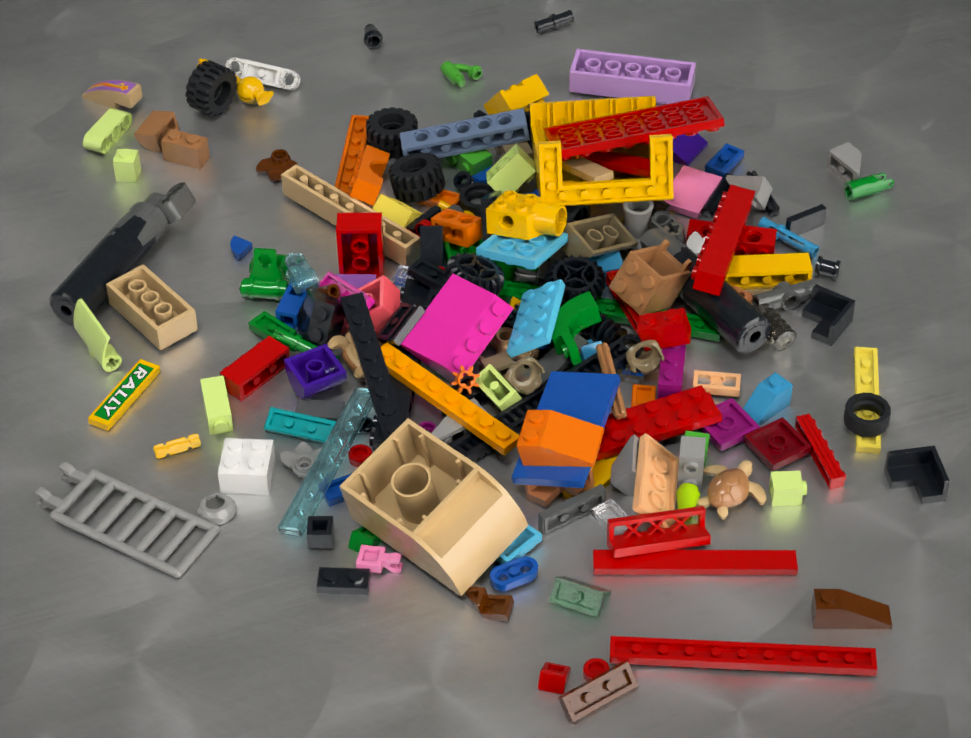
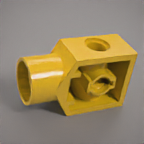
[486,190,567,240]

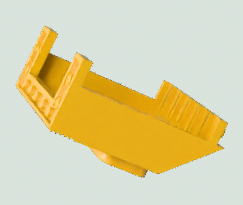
[529,96,673,206]

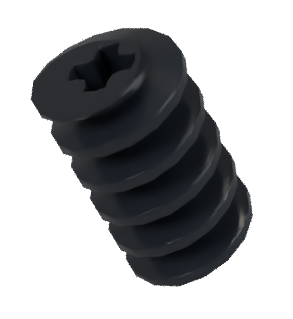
[580,310,627,345]

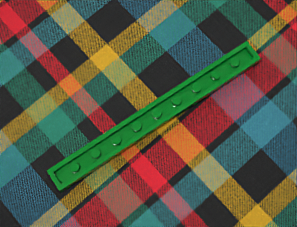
[499,280,721,342]

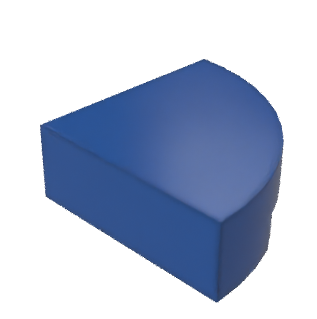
[230,235,253,261]

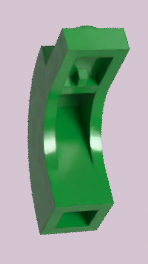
[552,291,601,366]

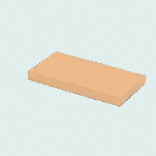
[632,433,679,528]

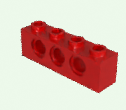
[686,219,777,256]

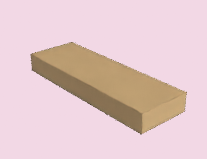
[562,157,614,181]

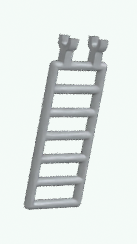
[35,461,220,578]

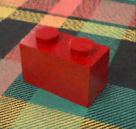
[637,308,691,351]

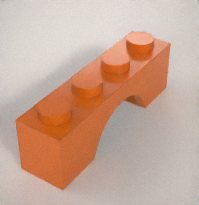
[348,145,390,206]

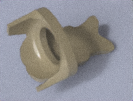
[626,340,664,374]
[503,357,545,395]

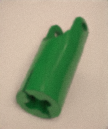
[844,173,894,200]

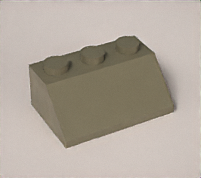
[561,213,639,257]

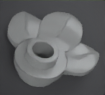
[280,441,329,478]

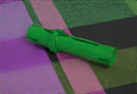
[272,326,340,361]

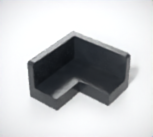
[802,284,855,346]
[884,445,950,504]

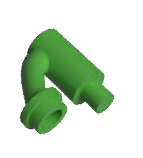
[440,61,483,87]

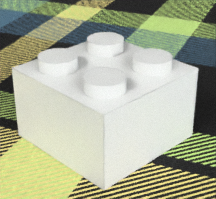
[218,438,276,495]

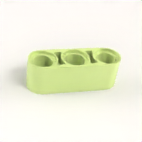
[83,108,132,154]

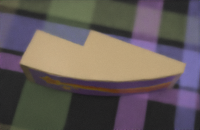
[82,80,143,109]

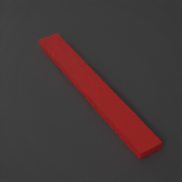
[593,550,798,575]

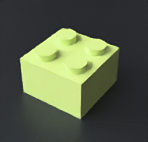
[486,143,536,194]

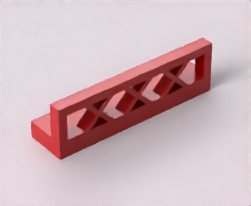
[607,506,711,558]

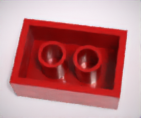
[336,212,385,278]

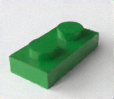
[248,311,297,346]

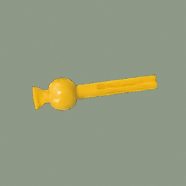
[197,58,274,106]

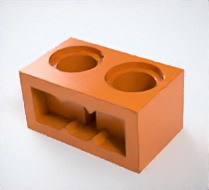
[431,208,482,248]

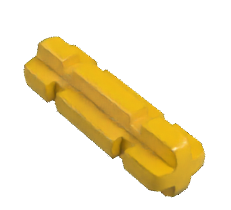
[153,433,201,459]

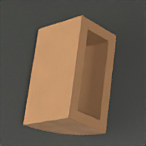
[134,111,180,152]

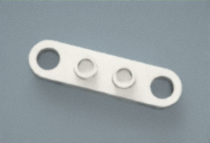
[225,57,300,91]

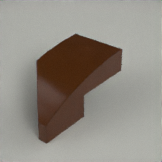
[465,587,514,622]

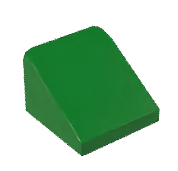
[348,526,382,553]

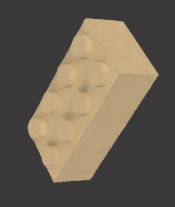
[106,264,198,350]

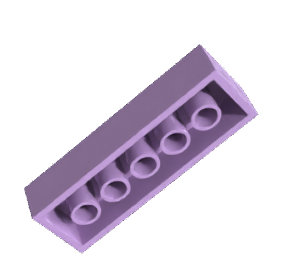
[569,49,696,104]

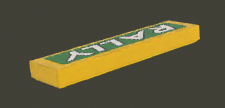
[88,359,161,431]

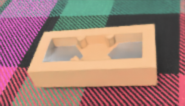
[693,370,741,397]

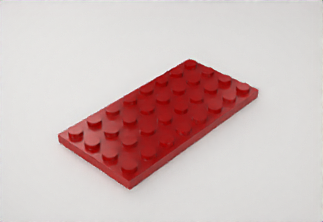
[543,96,725,161]

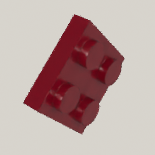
[743,417,812,472]

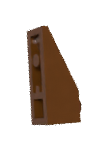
[811,589,892,629]

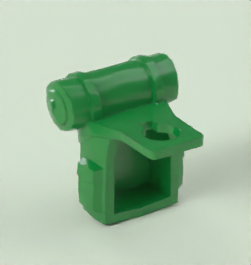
[239,248,291,301]

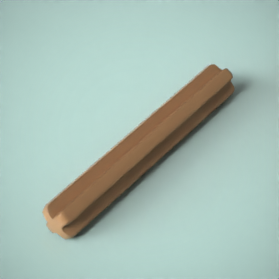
[596,342,627,420]

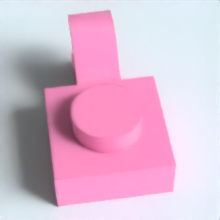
[356,545,403,573]

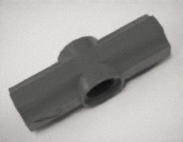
[752,278,820,313]

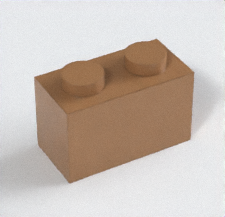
[161,128,210,170]

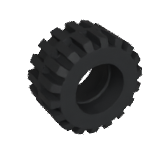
[185,60,237,117]
[366,107,418,159]
[388,152,445,203]

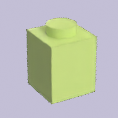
[113,148,141,183]
[769,471,807,506]

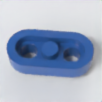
[490,556,538,591]

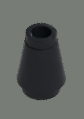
[364,24,383,48]

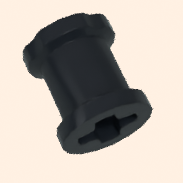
[814,256,841,280]

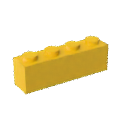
[725,253,813,290]

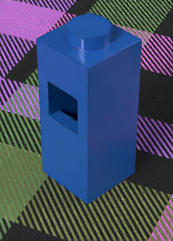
[275,276,315,331]

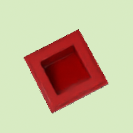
[538,662,571,694]

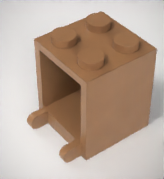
[609,239,693,315]

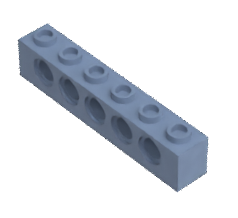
[400,108,530,158]

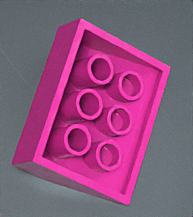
[400,274,514,382]

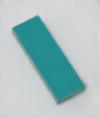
[263,407,339,446]

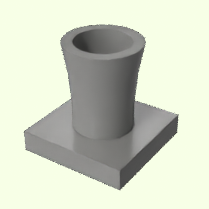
[621,201,654,253]

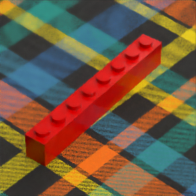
[691,184,756,296]

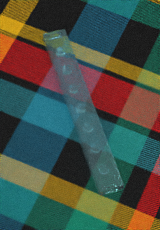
[277,387,373,537]

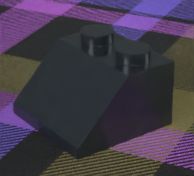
[297,288,345,346]

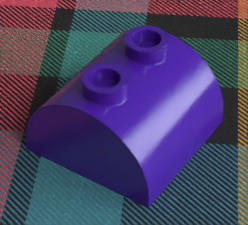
[284,344,347,399]

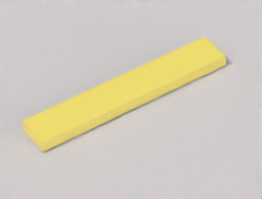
[853,347,881,454]

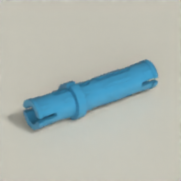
[758,217,820,258]

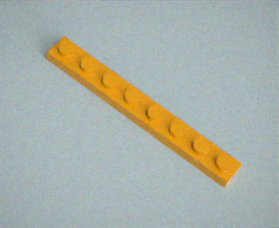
[380,342,520,455]

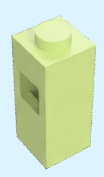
[200,375,234,435]

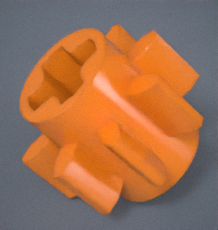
[450,365,480,394]

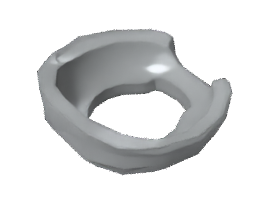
[197,493,237,525]

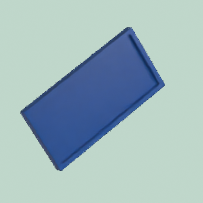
[511,371,621,488]

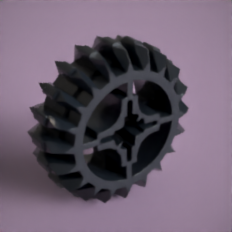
[444,252,505,296]
[545,254,606,306]

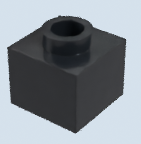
[307,516,334,548]

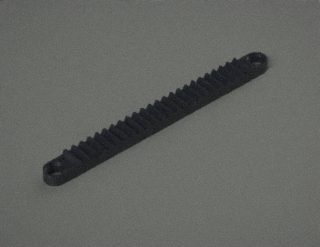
[449,334,643,463]

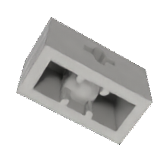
[677,436,706,493]

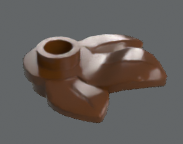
[256,149,298,182]

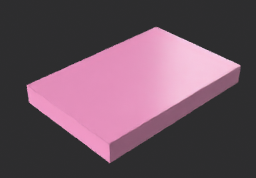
[658,165,723,219]

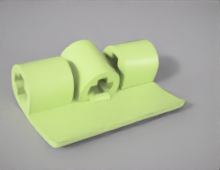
[73,298,122,372]

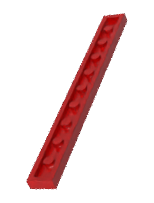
[609,636,877,676]

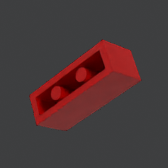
[220,336,290,402]

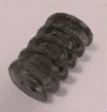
[756,303,797,351]

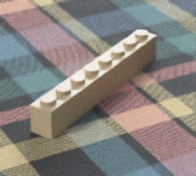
[281,164,420,268]

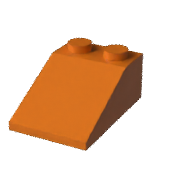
[517,410,604,467]

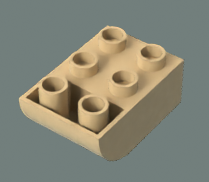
[339,418,528,596]

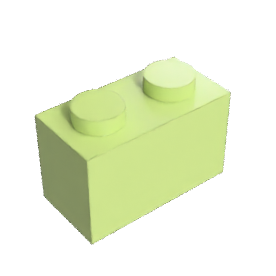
[475,364,522,412]

